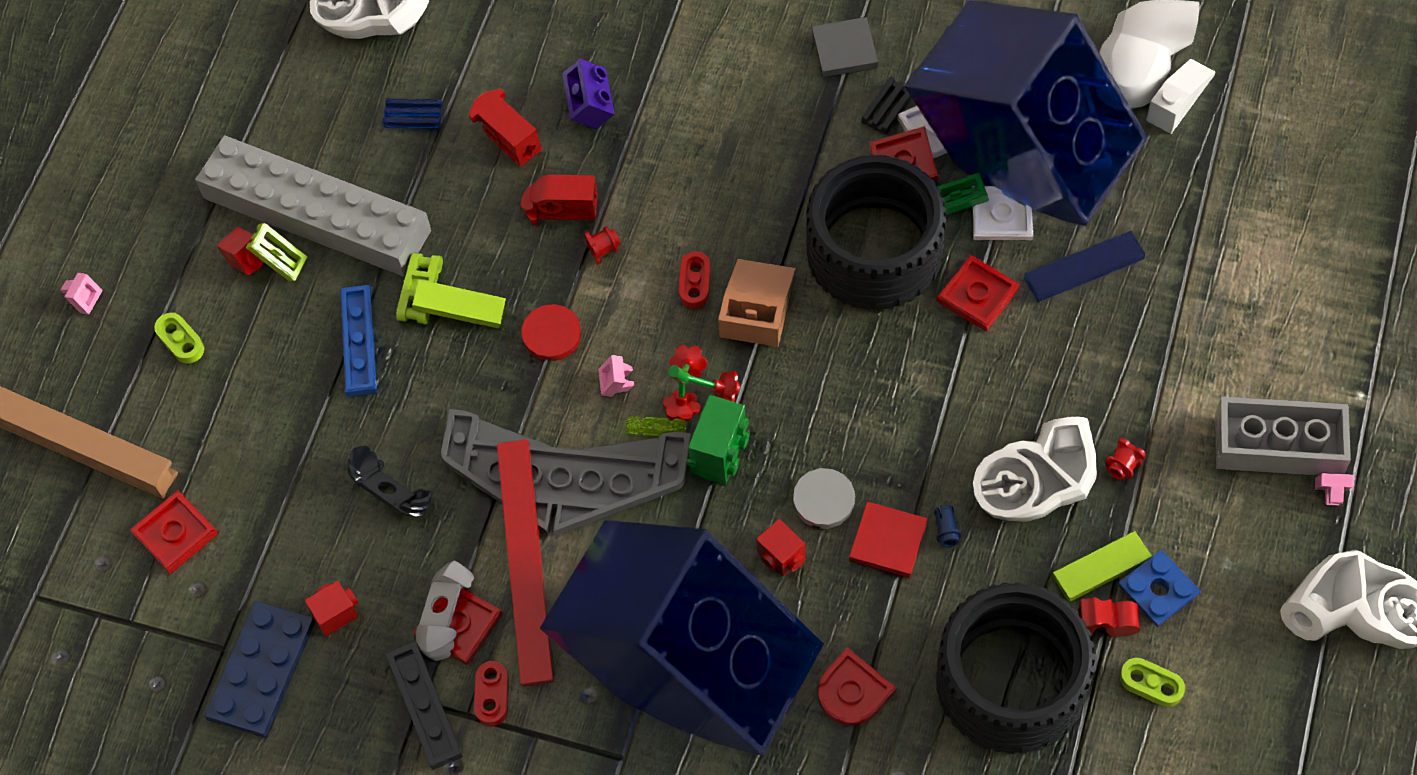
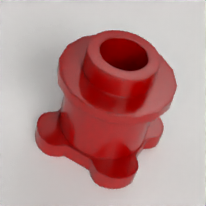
[584,226,621,265]
[1105,438,1146,480]

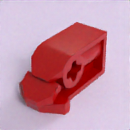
[468,89,542,167]
[521,175,598,225]

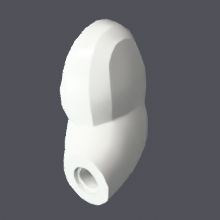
[310,0,429,39]
[1096,0,1199,108]
[973,417,1097,522]
[1280,549,1417,649]

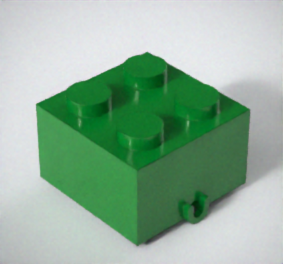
[686,395,750,485]

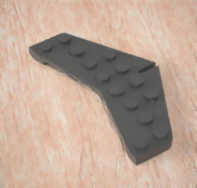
[441,409,692,536]

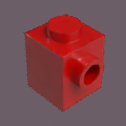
[216,226,264,276]
[756,519,806,576]
[305,581,359,636]

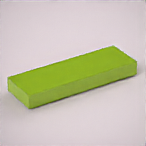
[411,279,506,329]
[1052,531,1152,603]

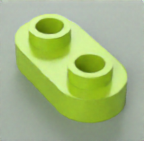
[155,313,204,364]
[1120,658,1185,707]

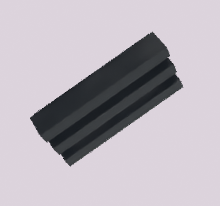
[861,76,915,134]

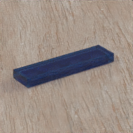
[1024,231,1145,302]

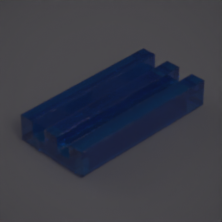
[382,98,443,128]

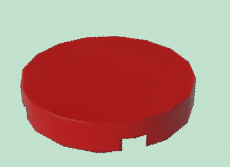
[521,304,581,361]

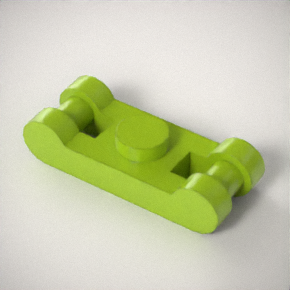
[396,253,443,324]

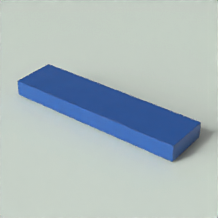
[340,285,377,397]

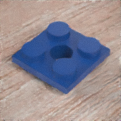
[1118,550,1201,627]

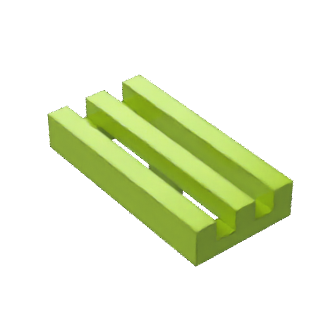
[246,223,307,282]

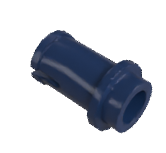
[934,505,961,548]

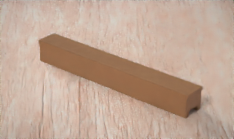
[0,386,178,499]

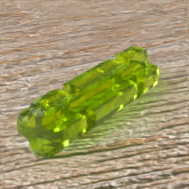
[626,416,686,436]

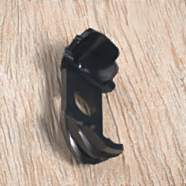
[347,445,433,516]

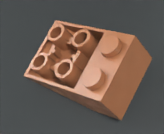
[718,259,796,347]

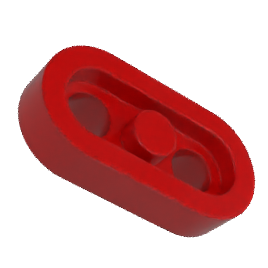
[679,251,711,309]
[474,661,509,727]

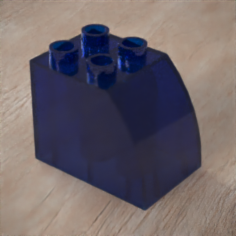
[904,0,1148,226]
[540,520,824,756]

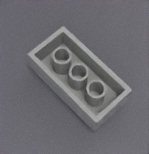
[1215,396,1351,475]

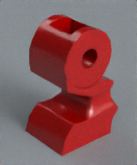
[1077,597,1140,637]

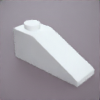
[1146,59,1215,134]

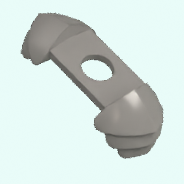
[416,560,474,661]

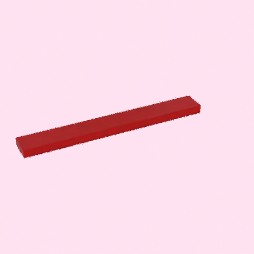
[497,439,554,687]

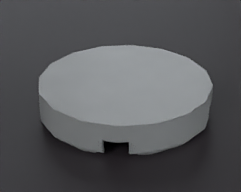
[793,468,855,529]

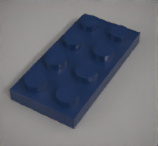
[204,601,315,738]

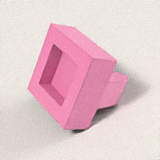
[60,273,103,314]
[598,355,634,397]
[1315,473,1354,506]

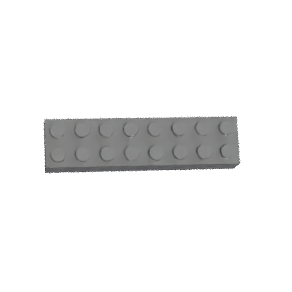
[195,135,431,277]

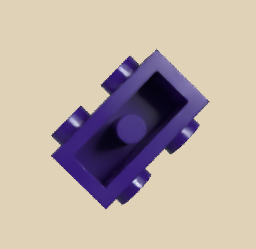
[562,59,615,129]

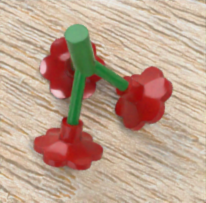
[663,345,740,422]

